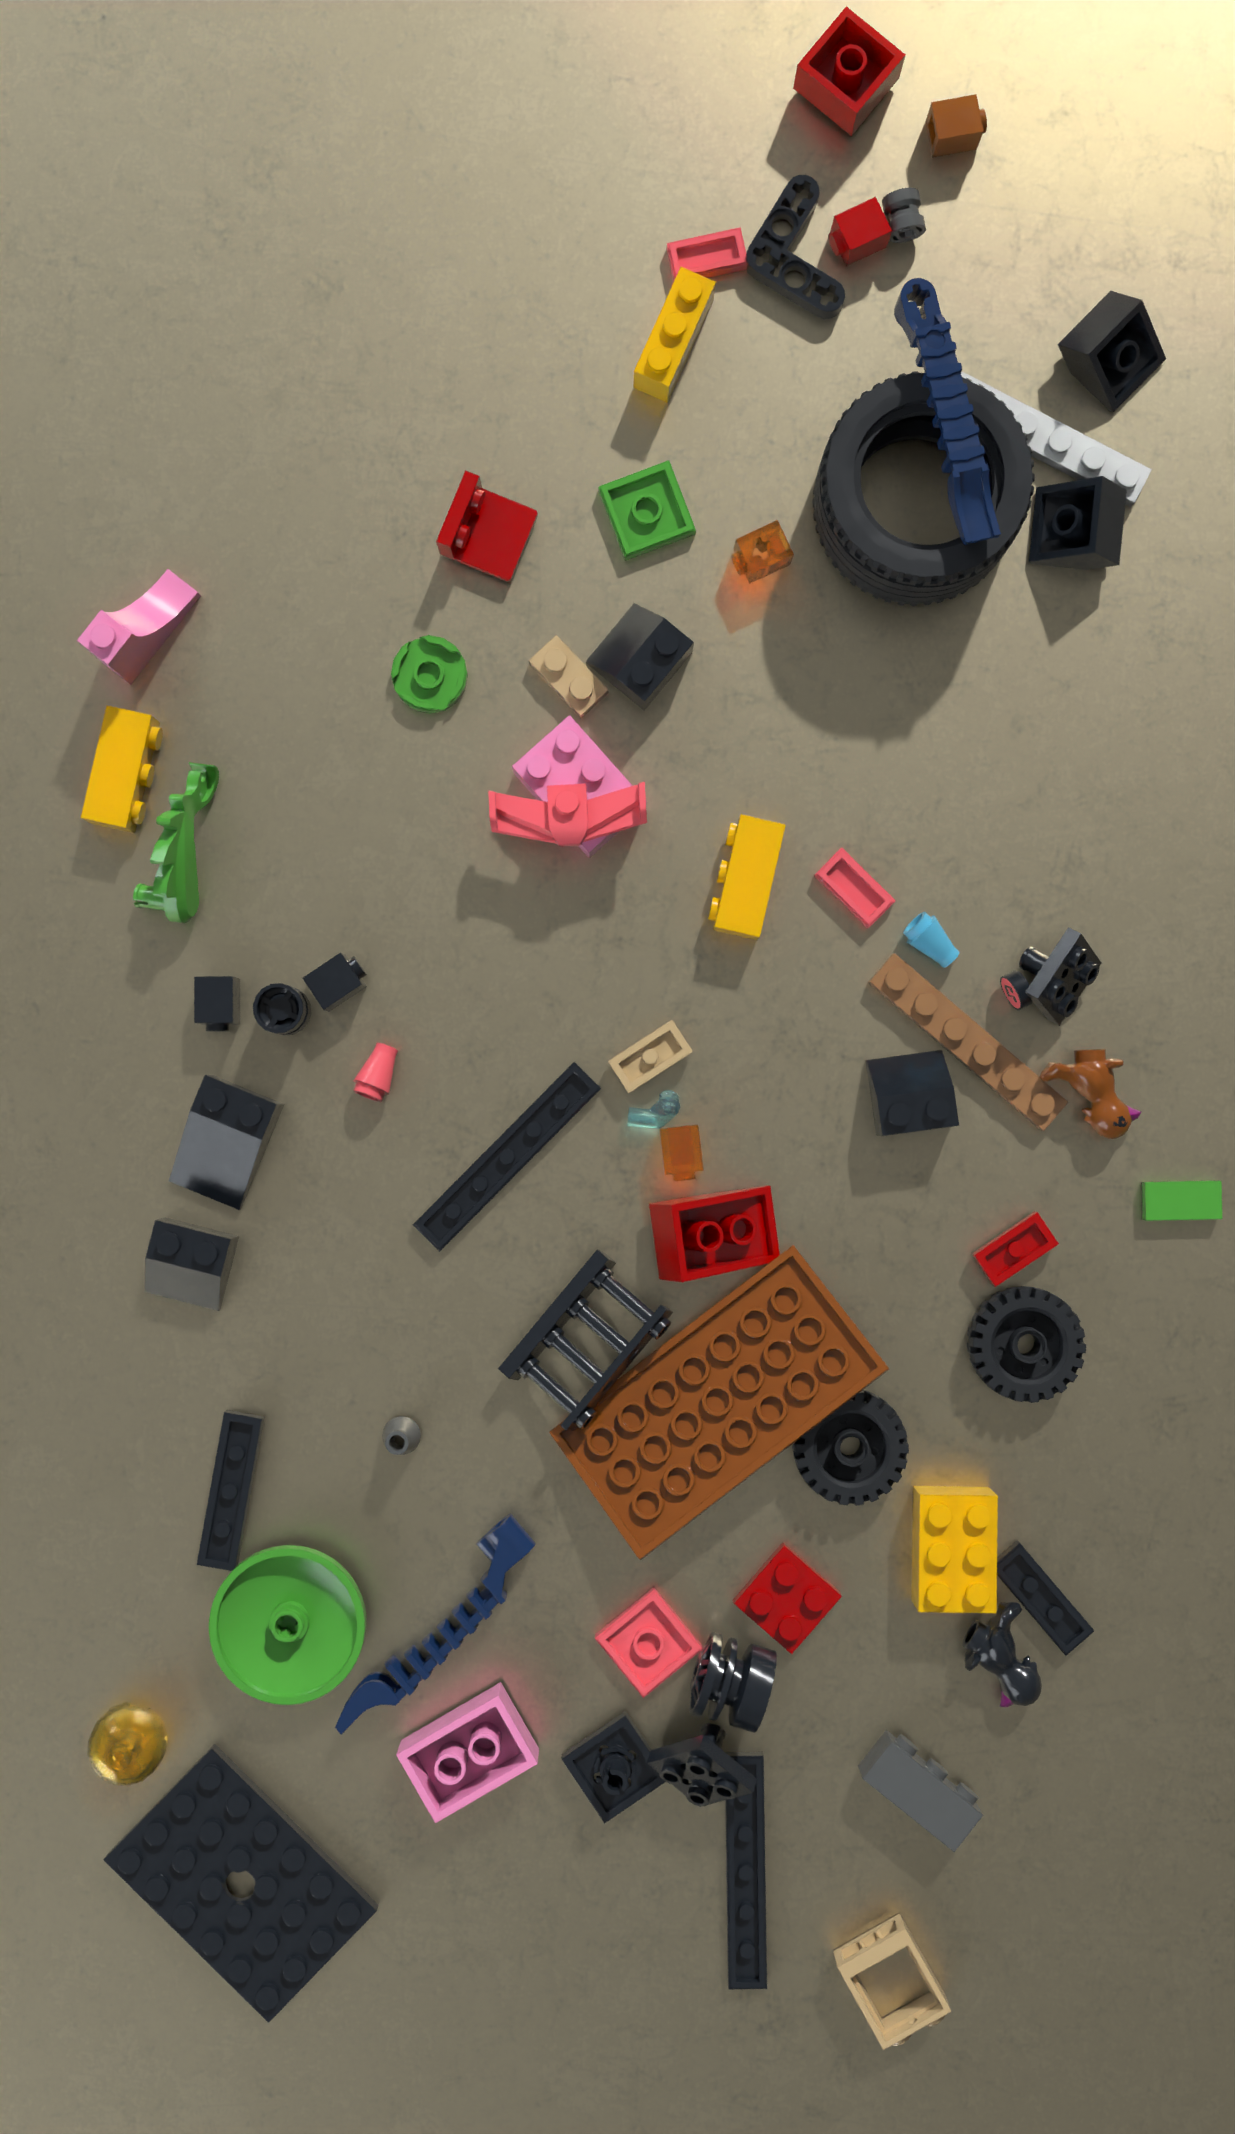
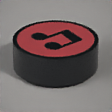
[1000,970,1033,1010]

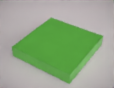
[598,460,696,561]

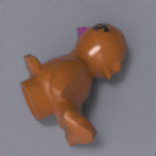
[1040,1049,1142,1139]

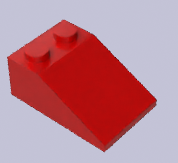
[649,1185,780,1282]

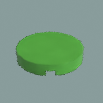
[391,635,468,714]

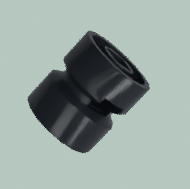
[253,983,311,1035]

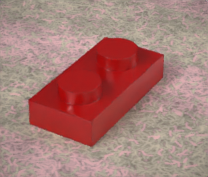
[972,1211,1059,1287]

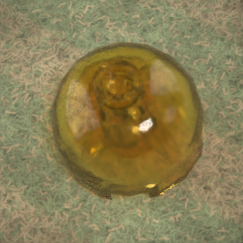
[87,1702,168,1786]

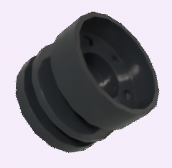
[689,1632,777,1733]

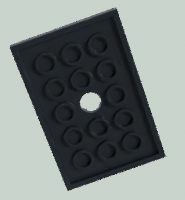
[104,1744,378,2023]

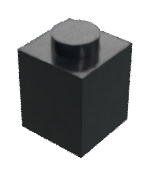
[302,952,367,1012]
[194,976,240,1032]

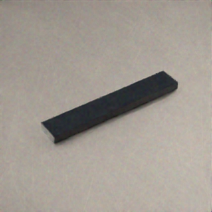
[413,1062,601,1252]
[725,1752,767,1990]

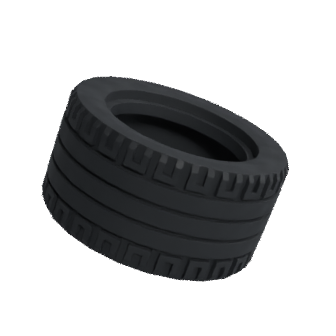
[812,371,1035,606]

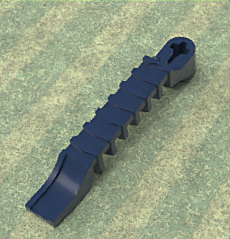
[894,278,1001,545]
[335,1514,536,1735]

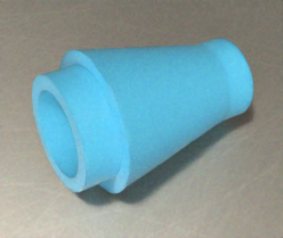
[903,912,960,968]

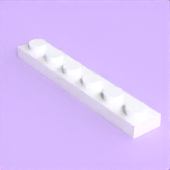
[961,371,1152,507]

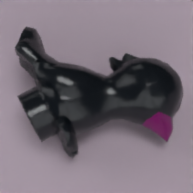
[963,1602,1042,1707]

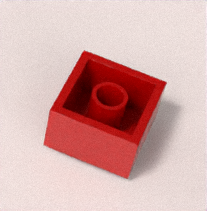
[793,6,906,136]

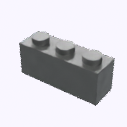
[858,1730,983,1852]

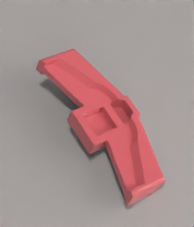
[488,781,647,847]

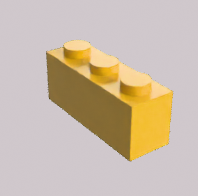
[633,267,716,403]
[81,705,163,833]
[708,814,786,940]

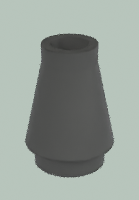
[382,1416,421,1455]

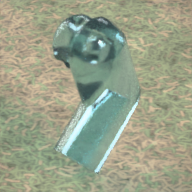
[627,1090,681,1129]

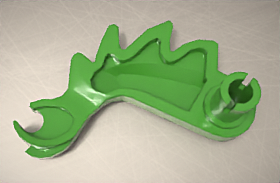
[133,762,219,923]

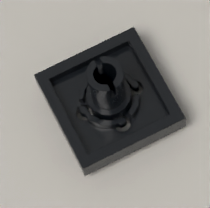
[1019,927,1102,1026]
[561,1711,665,1824]
[646,1723,757,1807]

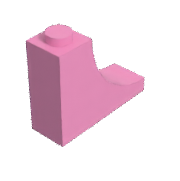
[77,569,201,685]

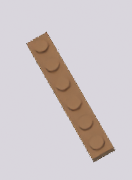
[868,953,1068,1131]

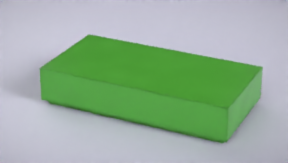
[1141,1180,1222,1221]

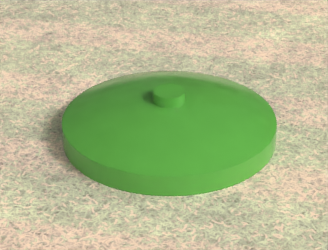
[209,1545,366,1705]

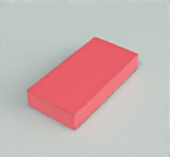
[666,227,747,282]
[814,847,896,929]

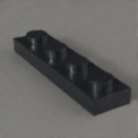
[197,1410,265,1571]

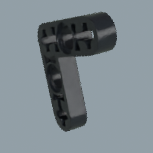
[746,175,845,319]

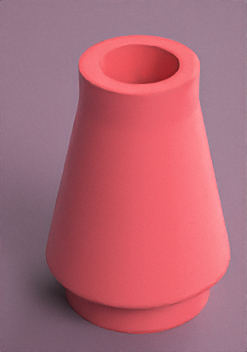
[353,1043,398,1102]

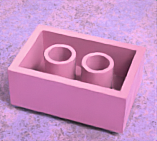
[512,715,647,858]
[396,1682,539,1823]

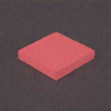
[595,1587,703,1698]

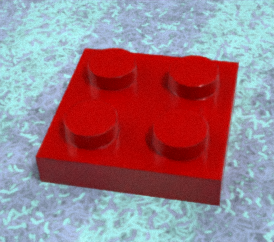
[733,1543,842,1654]

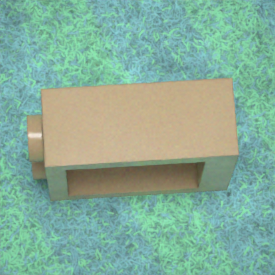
[833,1913,951,2050]

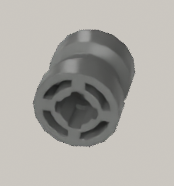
[882,187,926,243]

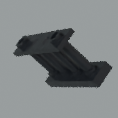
[498,1250,673,1431]

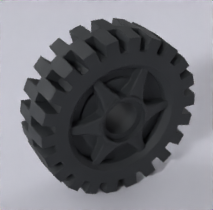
[967,1286,1086,1403]
[792,1390,909,1506]

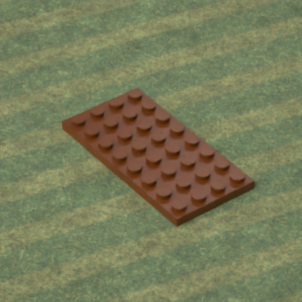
[549,1245,890,1560]

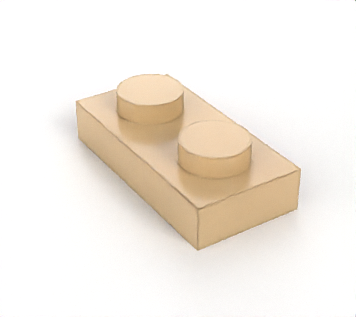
[529,635,609,718]
[608,1020,693,1093]

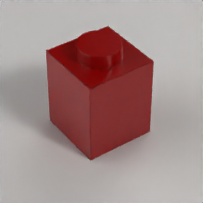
[828,197,892,266]

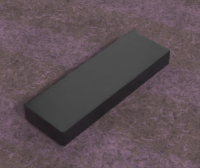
[997,1540,1094,1656]

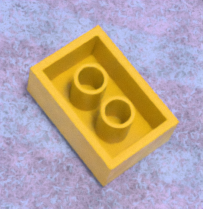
[911,1486,998,1613]

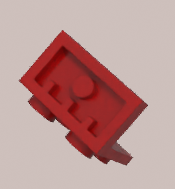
[436,470,538,582]

